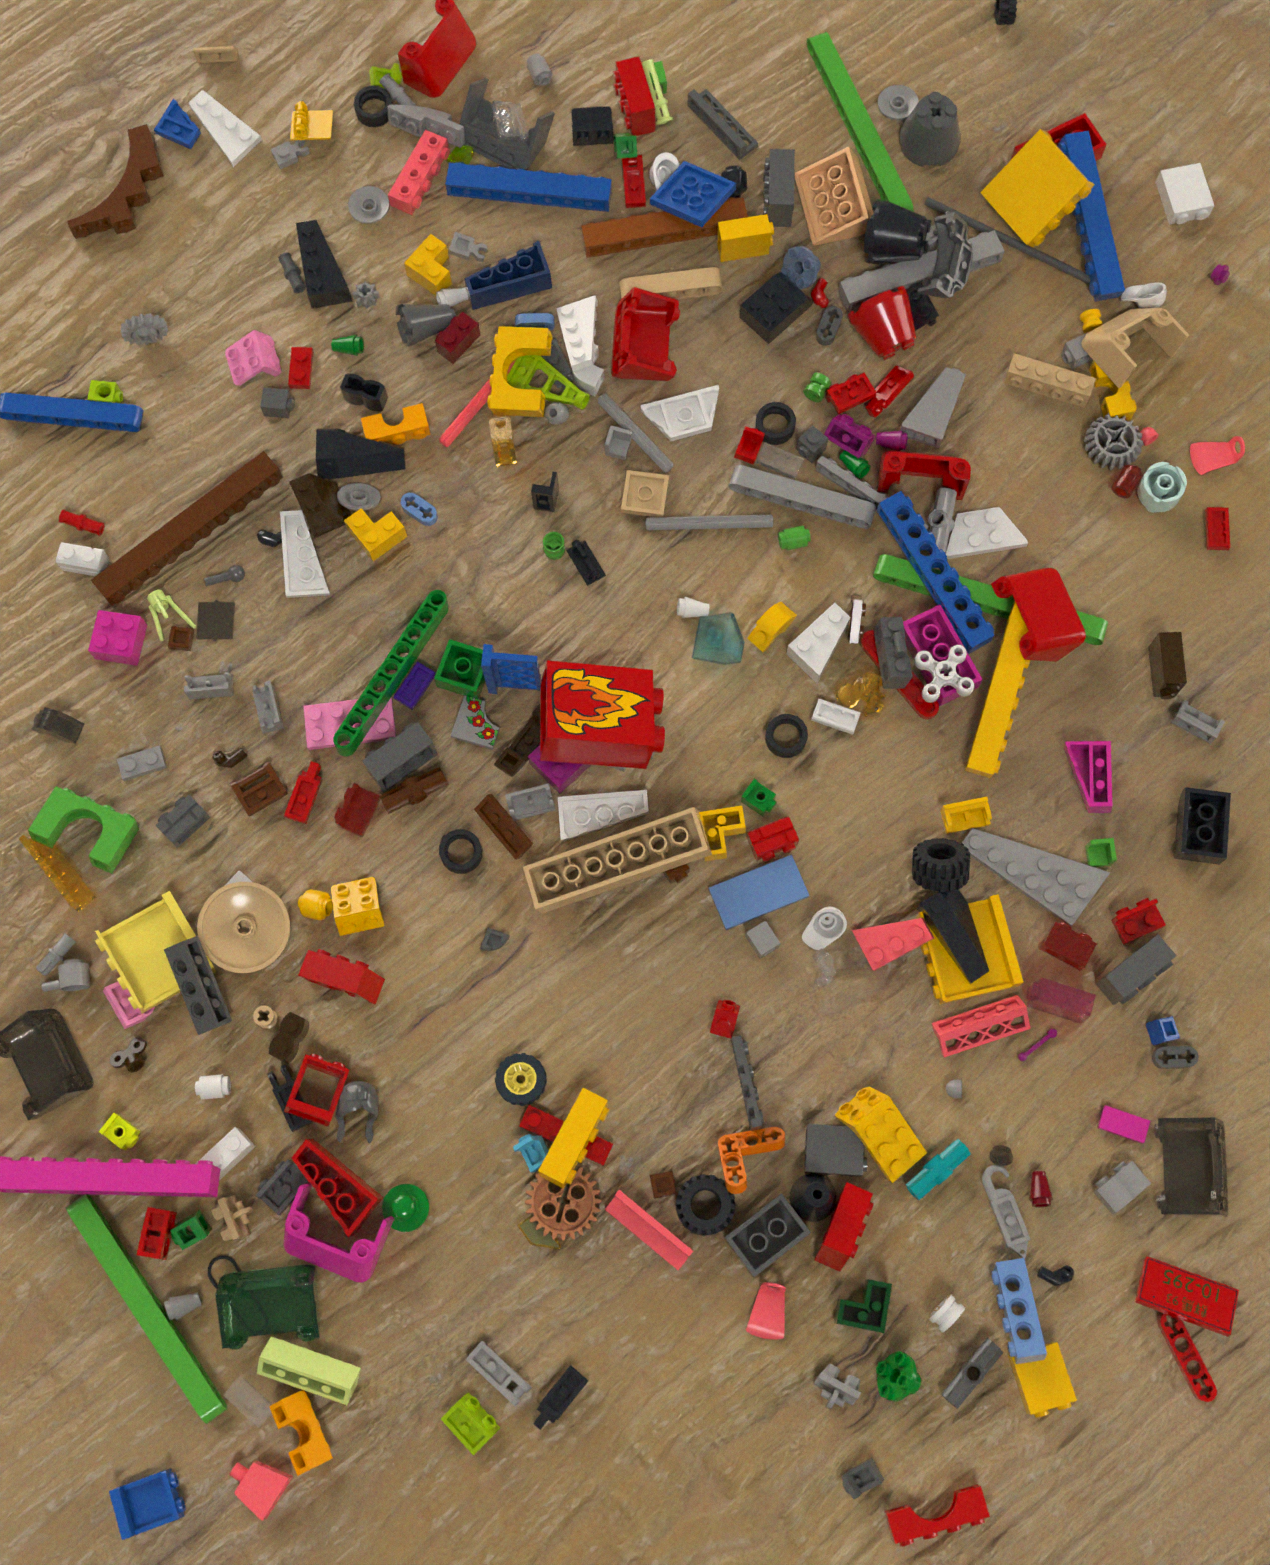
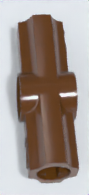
[380,767,449,814]

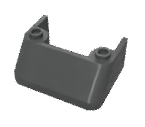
[459,78,555,170]

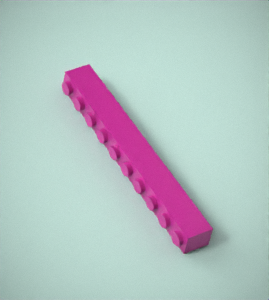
[0,1156,221,1197]

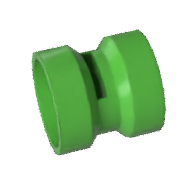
[803,372,831,403]
[543,532,565,560]

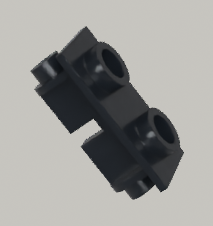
[566,539,606,586]

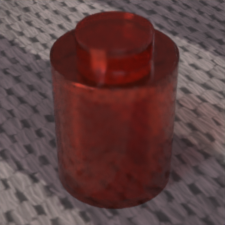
[1111,464,1143,499]

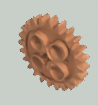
[525,1167,602,1242]

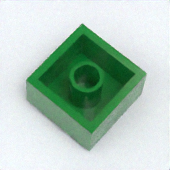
[434,639,485,699]

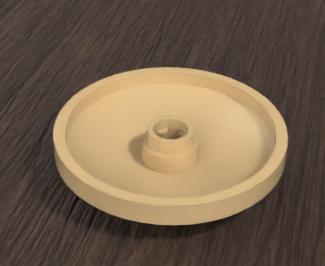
[197,882,291,973]

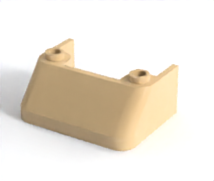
[1081,308,1189,388]

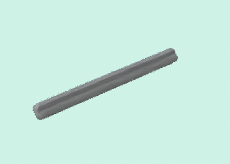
[646,515,773,530]

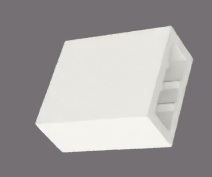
[1156,163,1214,225]

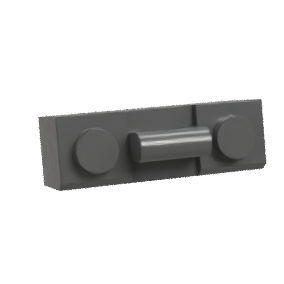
[873,617,913,689]

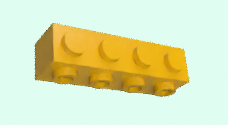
[538,1088,610,1189]

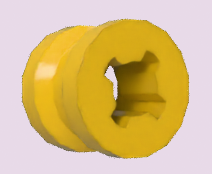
[1079,309,1103,334]

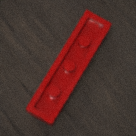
[519,1105,613,1166]

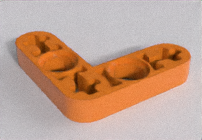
[718,1127,785,1194]

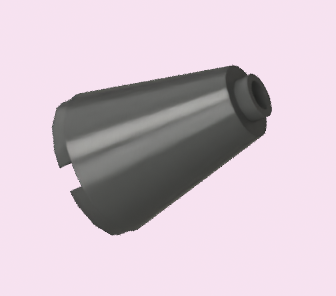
[396,304,456,347]

